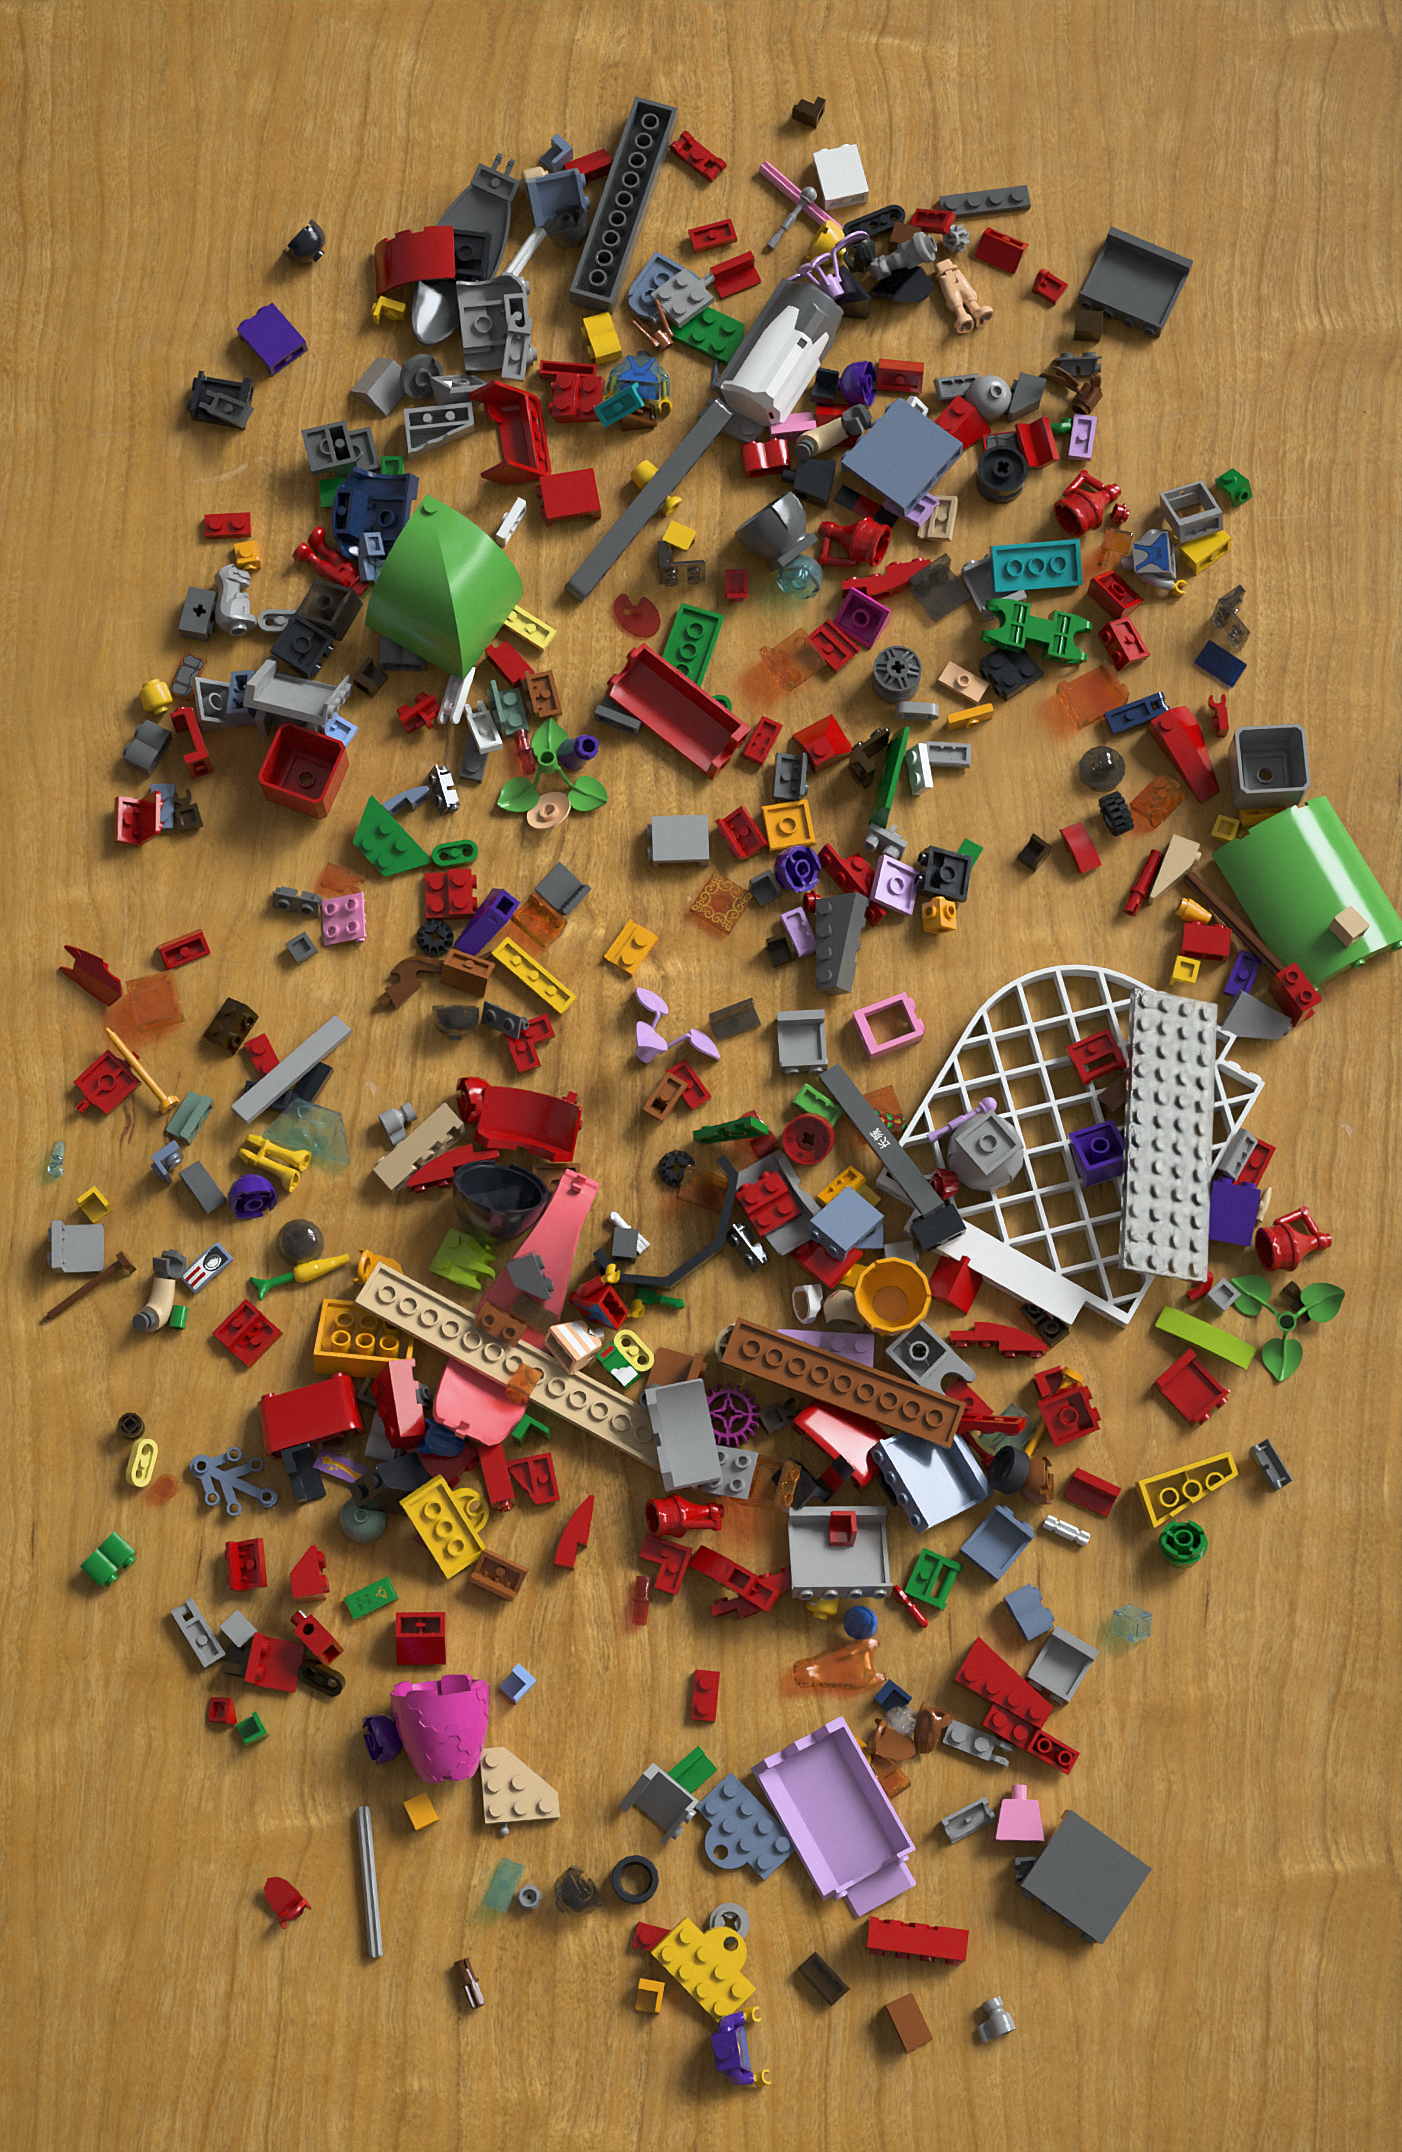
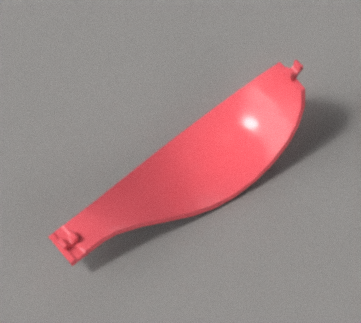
[433,1169,600,1446]

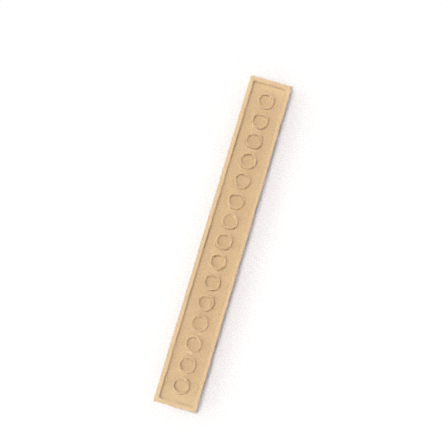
[355,1262,698,1491]

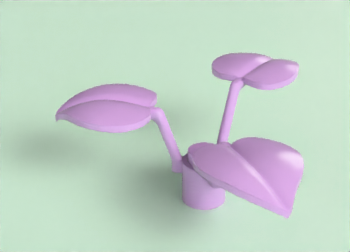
[788,231,870,301]
[635,987,720,1063]

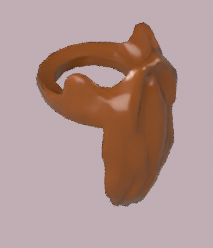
[914,1701,954,1754]
[863,1718,916,1761]

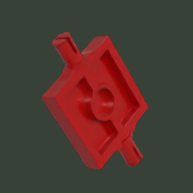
[73,1049,142,1116]

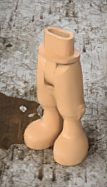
[934,259,994,333]

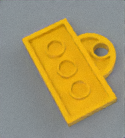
[399,1474,489,1579]
[650,1916,756,2023]

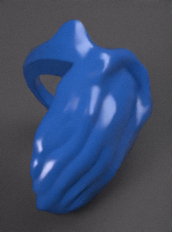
[416,1418,466,1457]
[842,1606,878,1640]

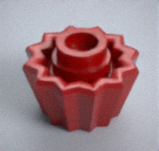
[930,1168,959,1201]

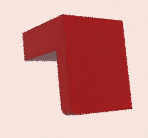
[1032,1365,1064,1400]
[828,1511,857,1546]

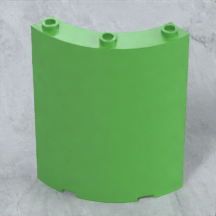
[1211,796,1402,992]

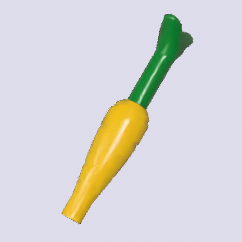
[249,1253,351,1301]

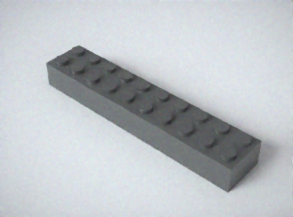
[569,96,678,315]

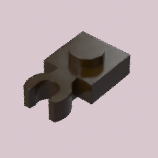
[174,789,204,833]
[758,1398,801,1436]

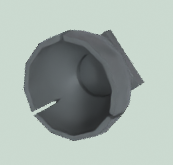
[734,490,818,572]

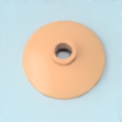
[527,792,571,830]

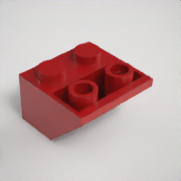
[290,1544,330,1604]
[395,1612,447,1665]

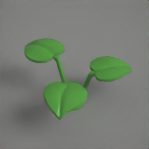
[497,717,608,813]
[1230,1275,1345,1381]

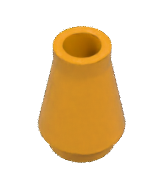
[1175,898,1212,925]

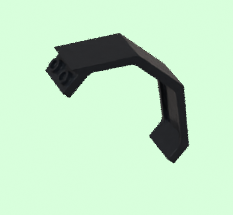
[593,1155,739,1291]

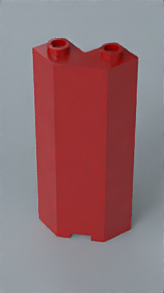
[605,643,751,780]

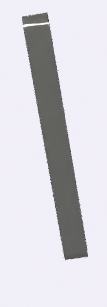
[564,398,736,603]

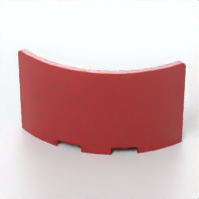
[374,226,455,298]
[474,1086,582,1162]

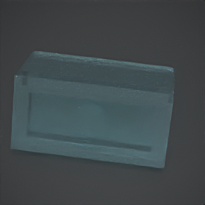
[978,1403,1036,1453]

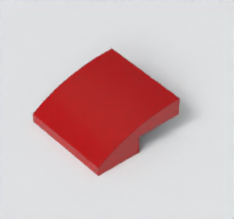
[212,1299,283,1369]

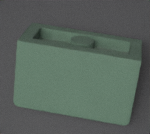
[166,1091,215,1145]

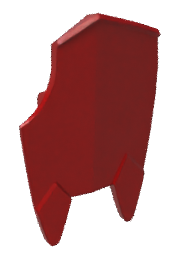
[59,945,123,1007]

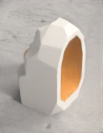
[792,1284,823,1324]

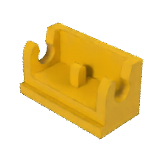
[1180,530,1231,576]

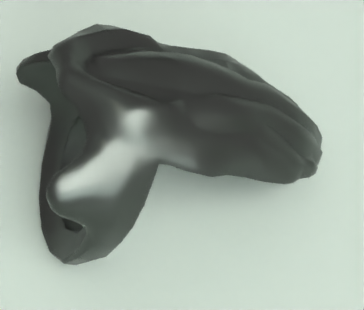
[843,239,876,273]

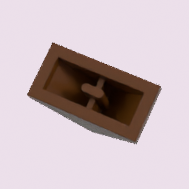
[621,402,657,431]

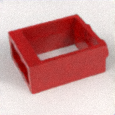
[477,1442,517,1513]

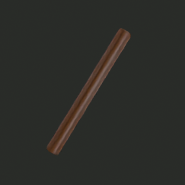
[1183,871,1286,975]

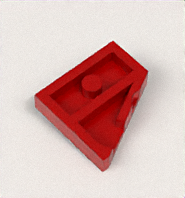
[506,1452,560,1506]

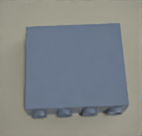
[841,397,963,518]
[869,1432,995,1534]

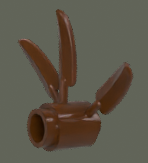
[1039,366,1103,415]

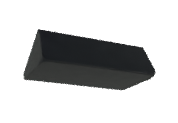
[291,1062,334,1111]

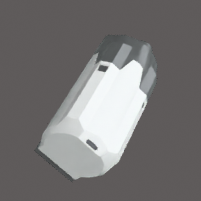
[715,278,844,426]

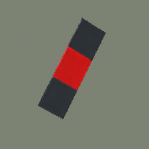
[833,485,899,529]
[818,1454,855,1504]

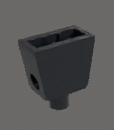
[781,459,837,509]

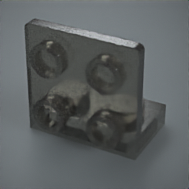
[657,541,706,586]
[907,553,971,622]
[1212,585,1250,650]

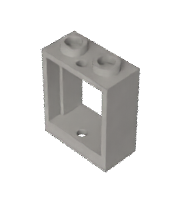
[1159,480,1223,543]

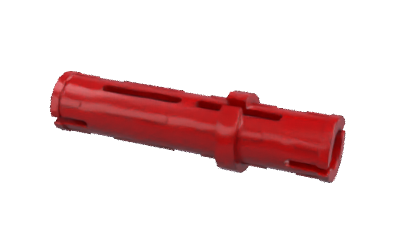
[1122,849,1164,917]

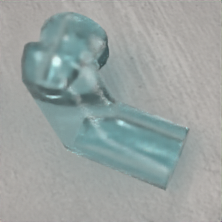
[47,1141,66,1178]

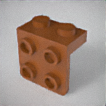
[646,1347,708,1386]

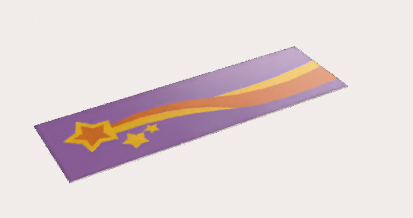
[313,1452,371,1483]

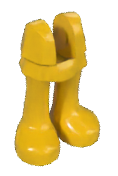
[237,1134,311,1193]

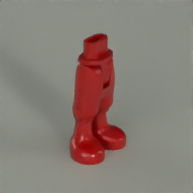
[292,526,369,598]

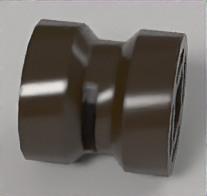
[118,1412,145,1440]

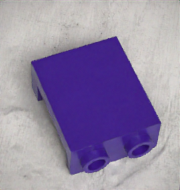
[237,303,308,377]
[1201,1177,1261,1246]

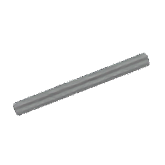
[356,1806,383,1958]

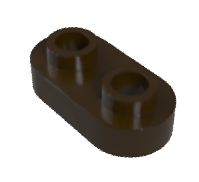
[297,1659,346,1697]

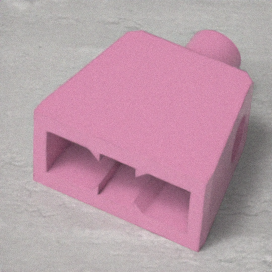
[994,1785,1044,1842]

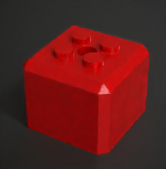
[258,721,349,820]

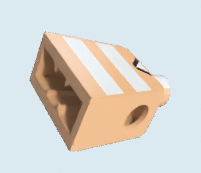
[543,1320,605,1376]

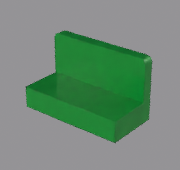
[512,1414,551,1447]
[667,1746,717,1794]

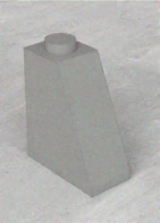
[1218,989,1292,1040]

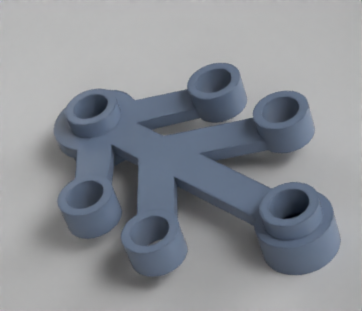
[190,1447,278,1517]

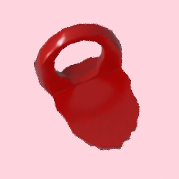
[264,1876,312,1929]

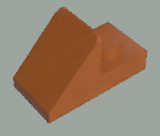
[642,1072,688,1123]

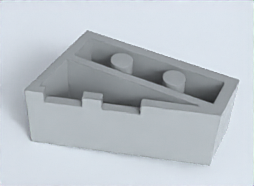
[404,402,475,460]

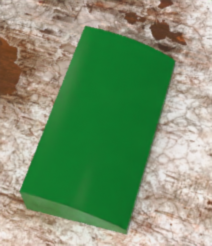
[868,726,910,829]

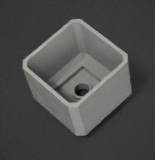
[1228,724,1311,810]

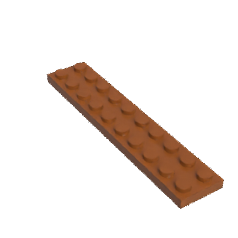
[721,1317,966,1450]

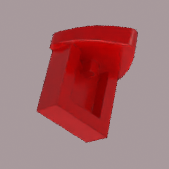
[1031,268,1068,305]

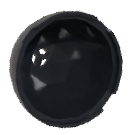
[453,1160,548,1246]

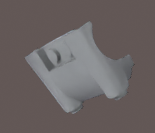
[456,272,537,374]

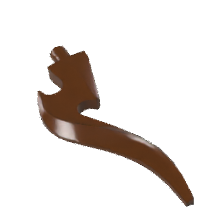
[378,951,492,1009]

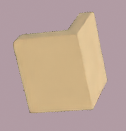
[1329,905,1370,948]

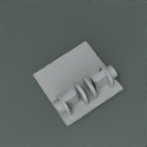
[701,1445,758,1500]

